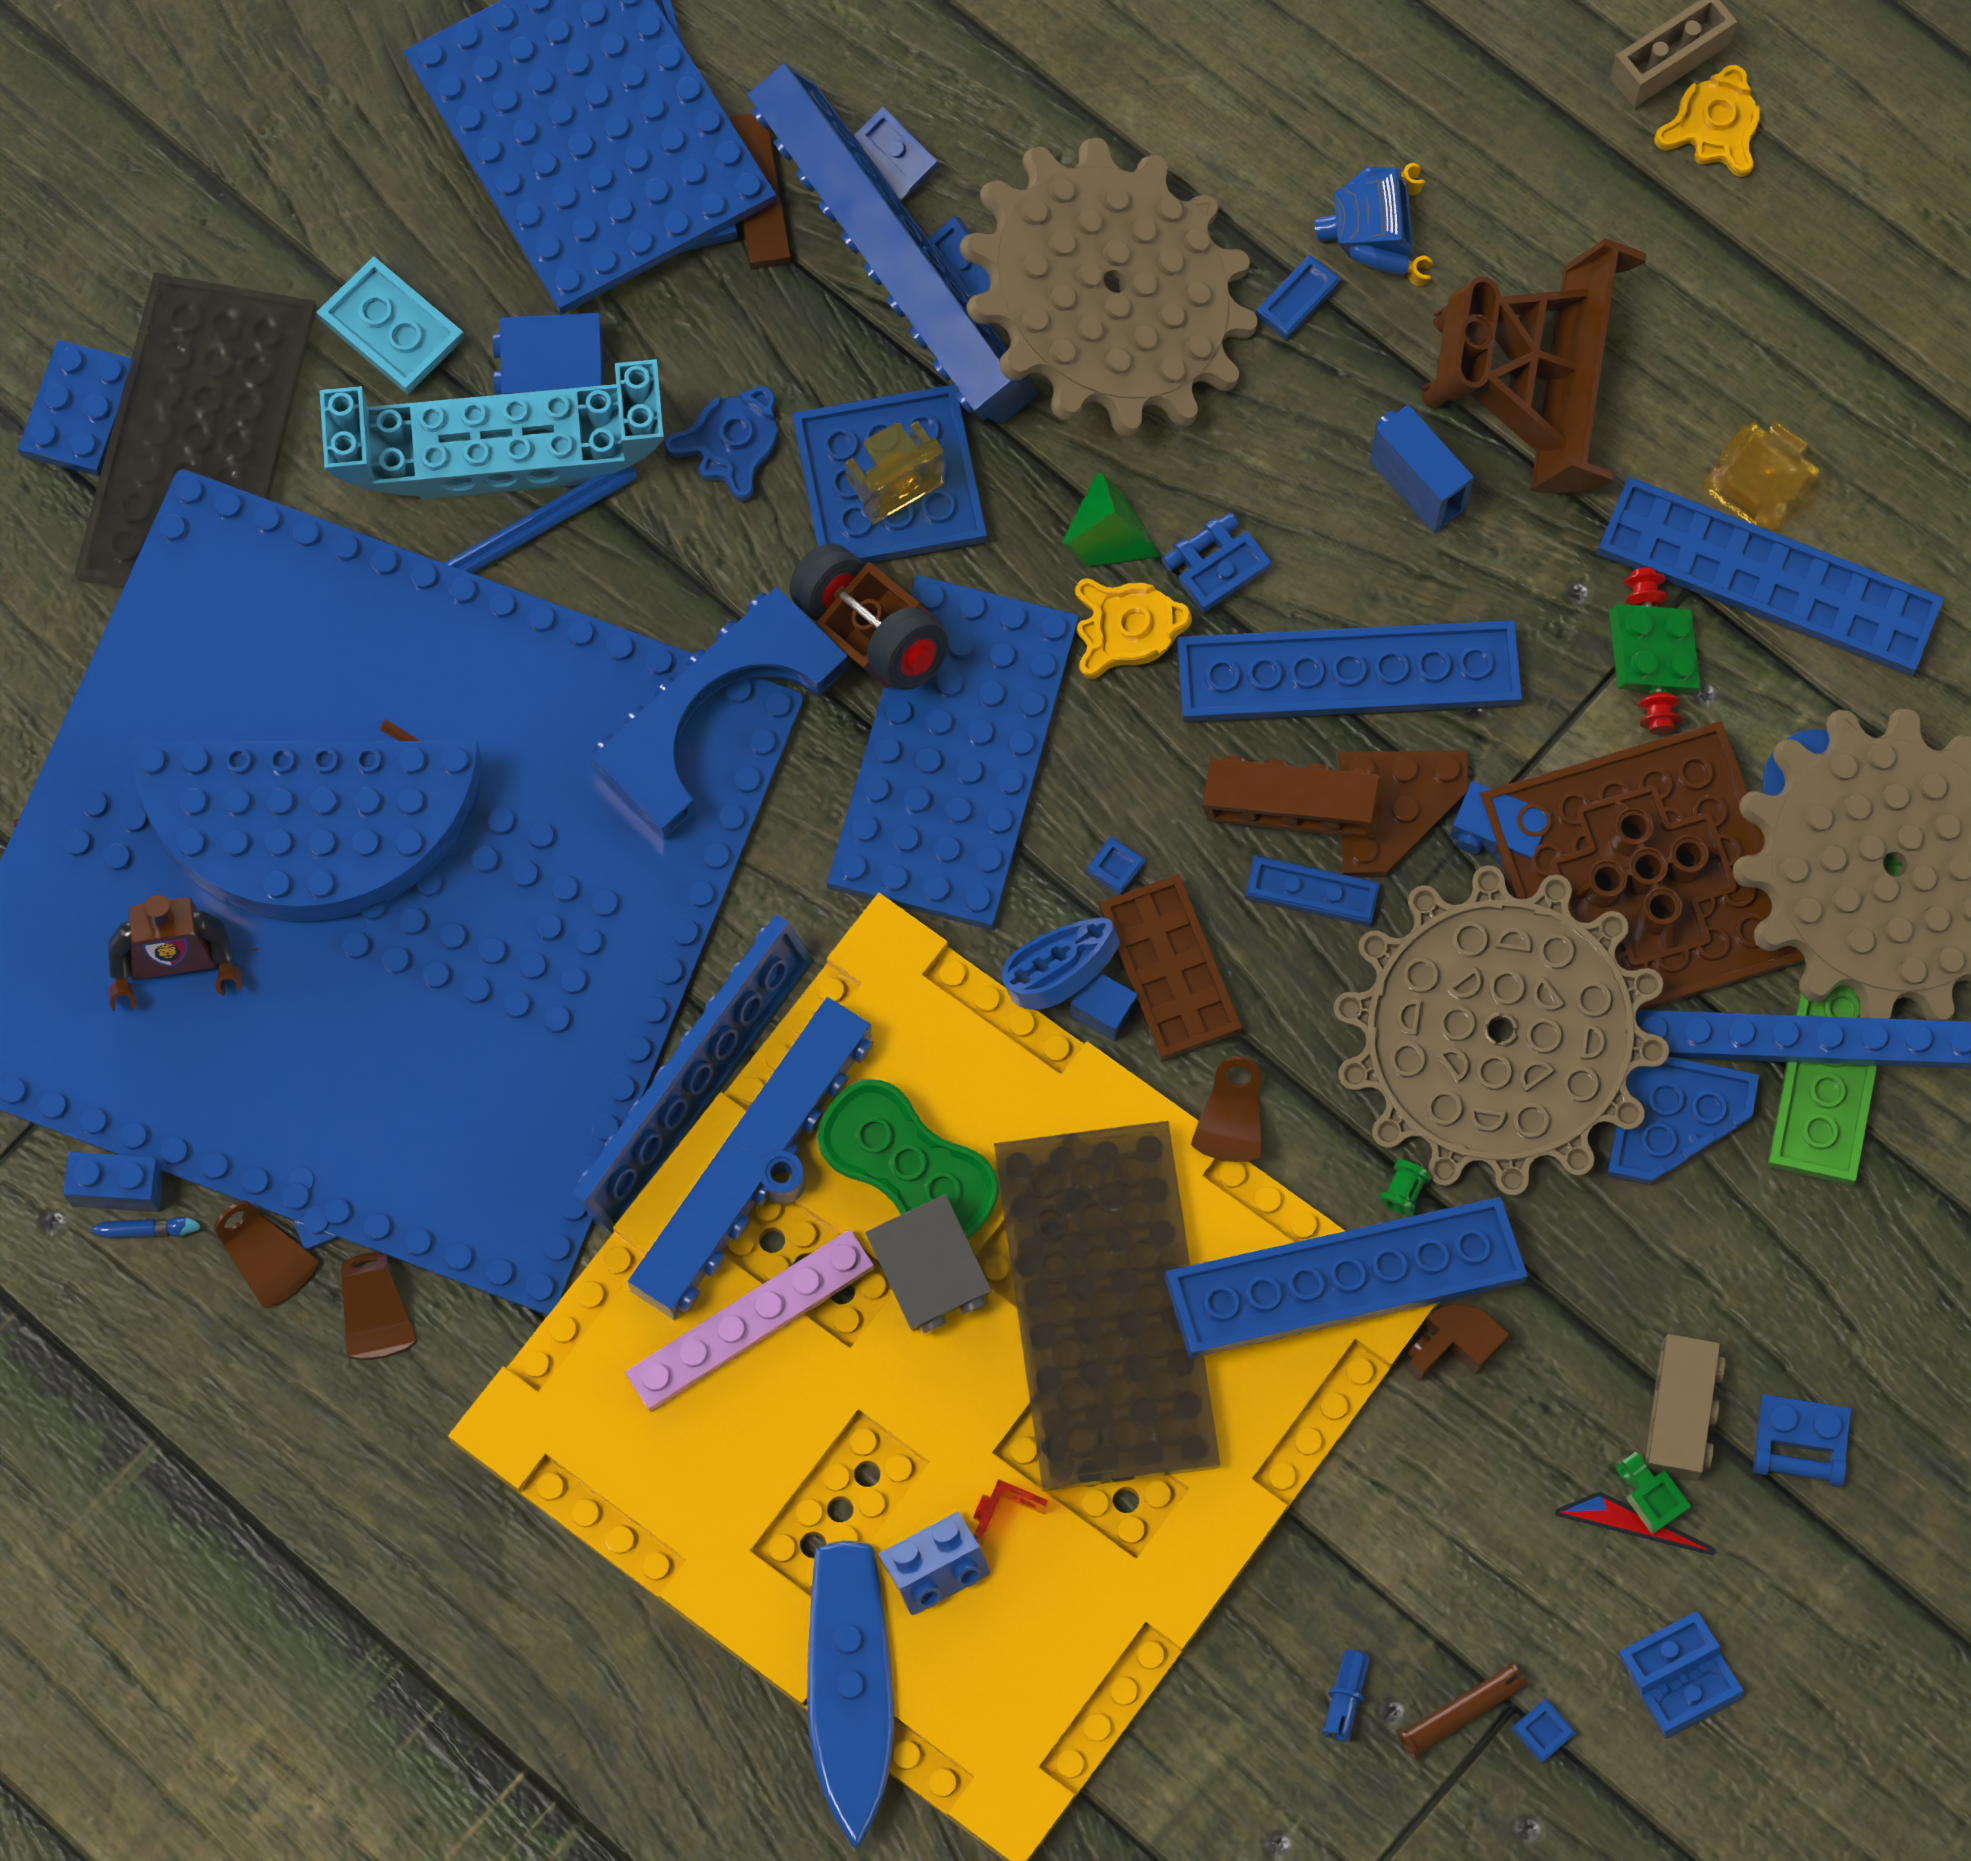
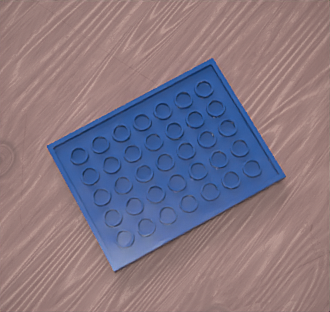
[403,0,777,315]

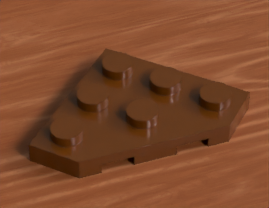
[1338,750,1468,878]

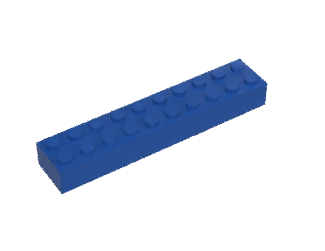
[747,63,1040,425]

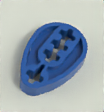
[1002,917,1120,1010]

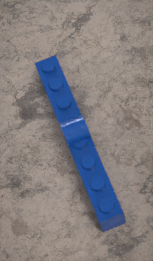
[627,997,874,1320]

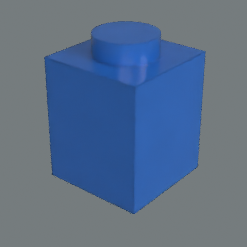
[1068,972,1137,1041]

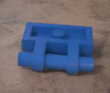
[1161,512,1272,614]

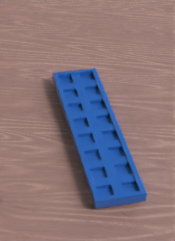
[1597,476,1944,676]

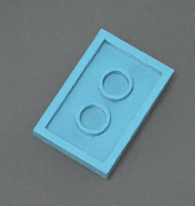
[316,256,465,395]

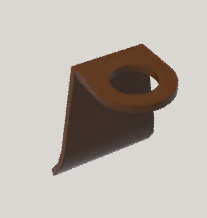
[1191,1056,1262,1162]
[214,1200,318,1308]
[341,1252,417,1360]

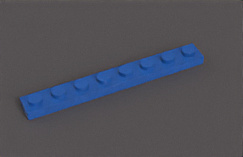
[1635,1010,1971,1069]

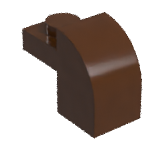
[1407,1304,1509,1382]

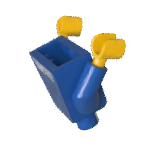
[1315,163,1433,287]

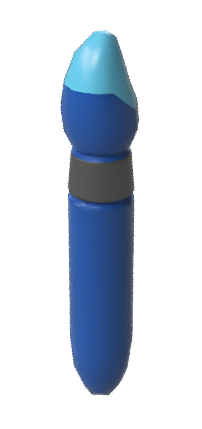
[92,1216,200,1238]

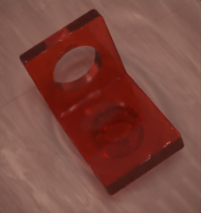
[973,1479,1048,1546]

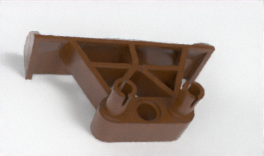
[1421,238,1646,493]

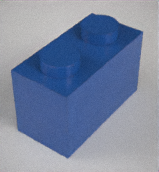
[1449,781,1551,866]
[63,1152,164,1212]

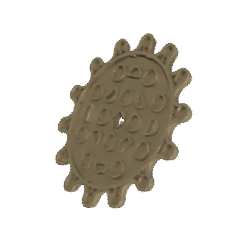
[960,138,1257,438]
[1732,708,1971,1021]
[1334,865,1669,1196]

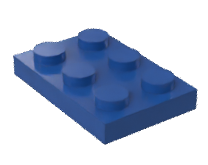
[17,339,139,476]

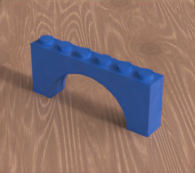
[591,586,848,840]

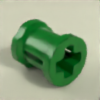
[1379,1160,1432,1217]

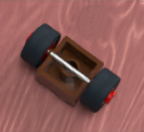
[790,543,948,690]

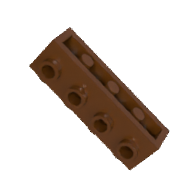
[1202,755,1384,839]

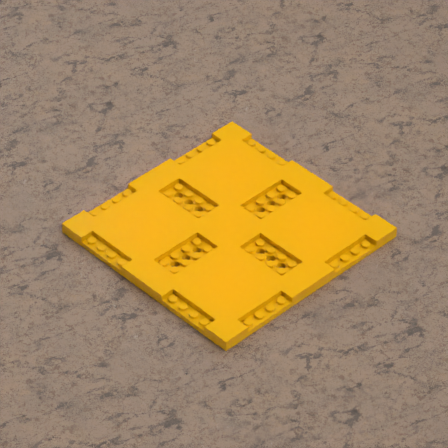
[448,893,1440,1861]

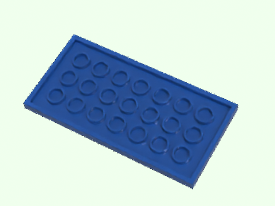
[827,575,1079,930]

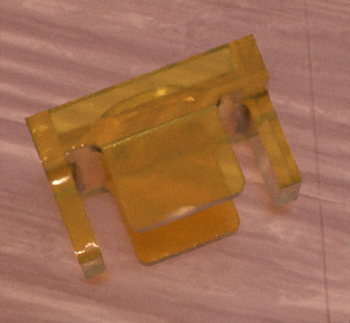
[845,421,944,525]
[1701,422,1820,532]

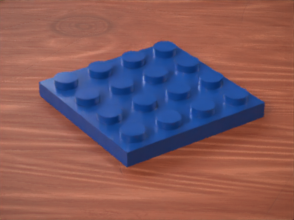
[792,384,987,564]

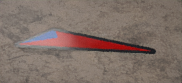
[1555,1492,1715,1555]

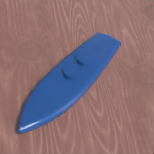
[807,1541,894,1847]

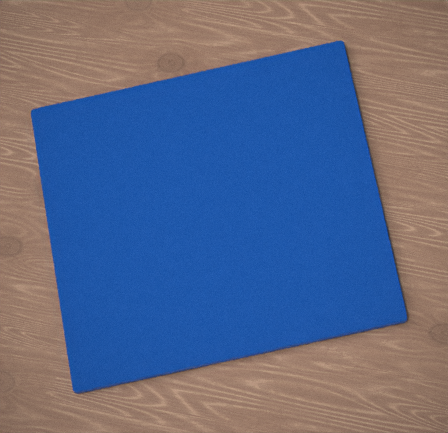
[0,469,803,1316]

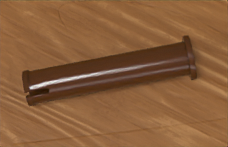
[1396,1663,1527,1761]

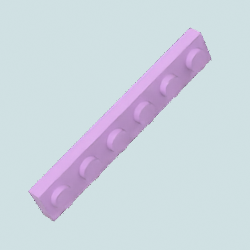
[625,1229,874,1412]

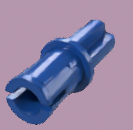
[1322,1649,1369,1742]

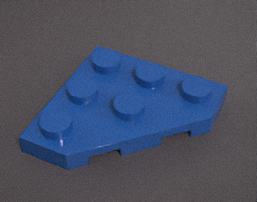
[1606,1056,1759,1185]

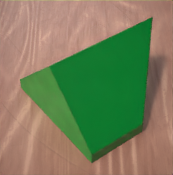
[1062,473,1162,566]

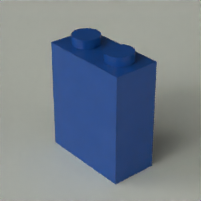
[493,313,604,395]
[1369,404,1474,534]

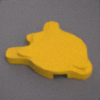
[1654,65,1760,177]
[1075,578,1192,679]

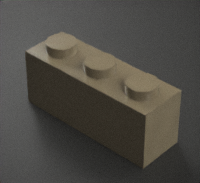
[1610,0,1738,108]
[1644,1334,1725,1481]

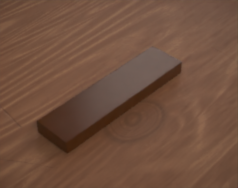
[728,113,791,269]

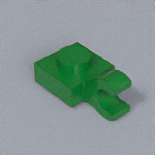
[1615,1452,1691,1535]

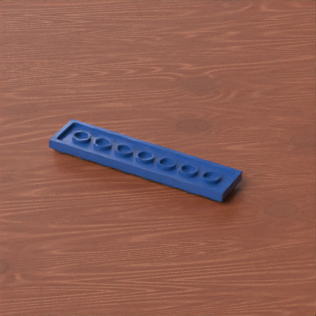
[1177,620,1522,722]
[572,914,814,1235]
[1164,1197,1528,1359]

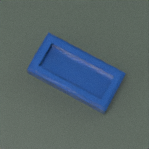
[1255,254,1341,341]

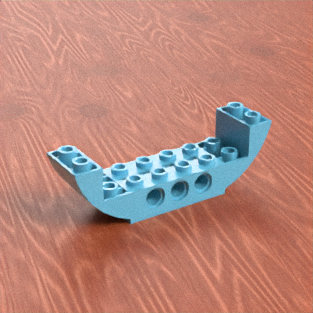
[320,359,664,500]

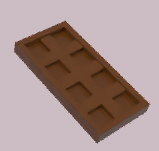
[1099,874,1242,1062]

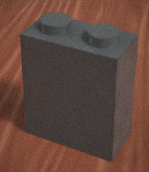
[865,1194,992,1334]

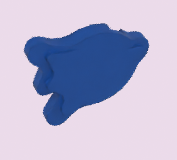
[664,386,778,502]

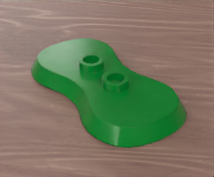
[817,1079,999,1239]

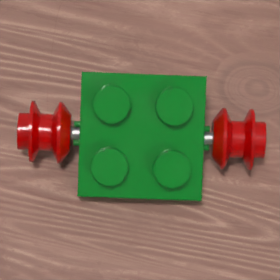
[1609,568,1701,735]

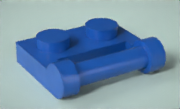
[1752,1395,1851,1487]

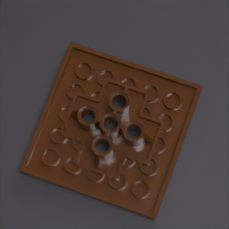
[1480,721,1805,1011]

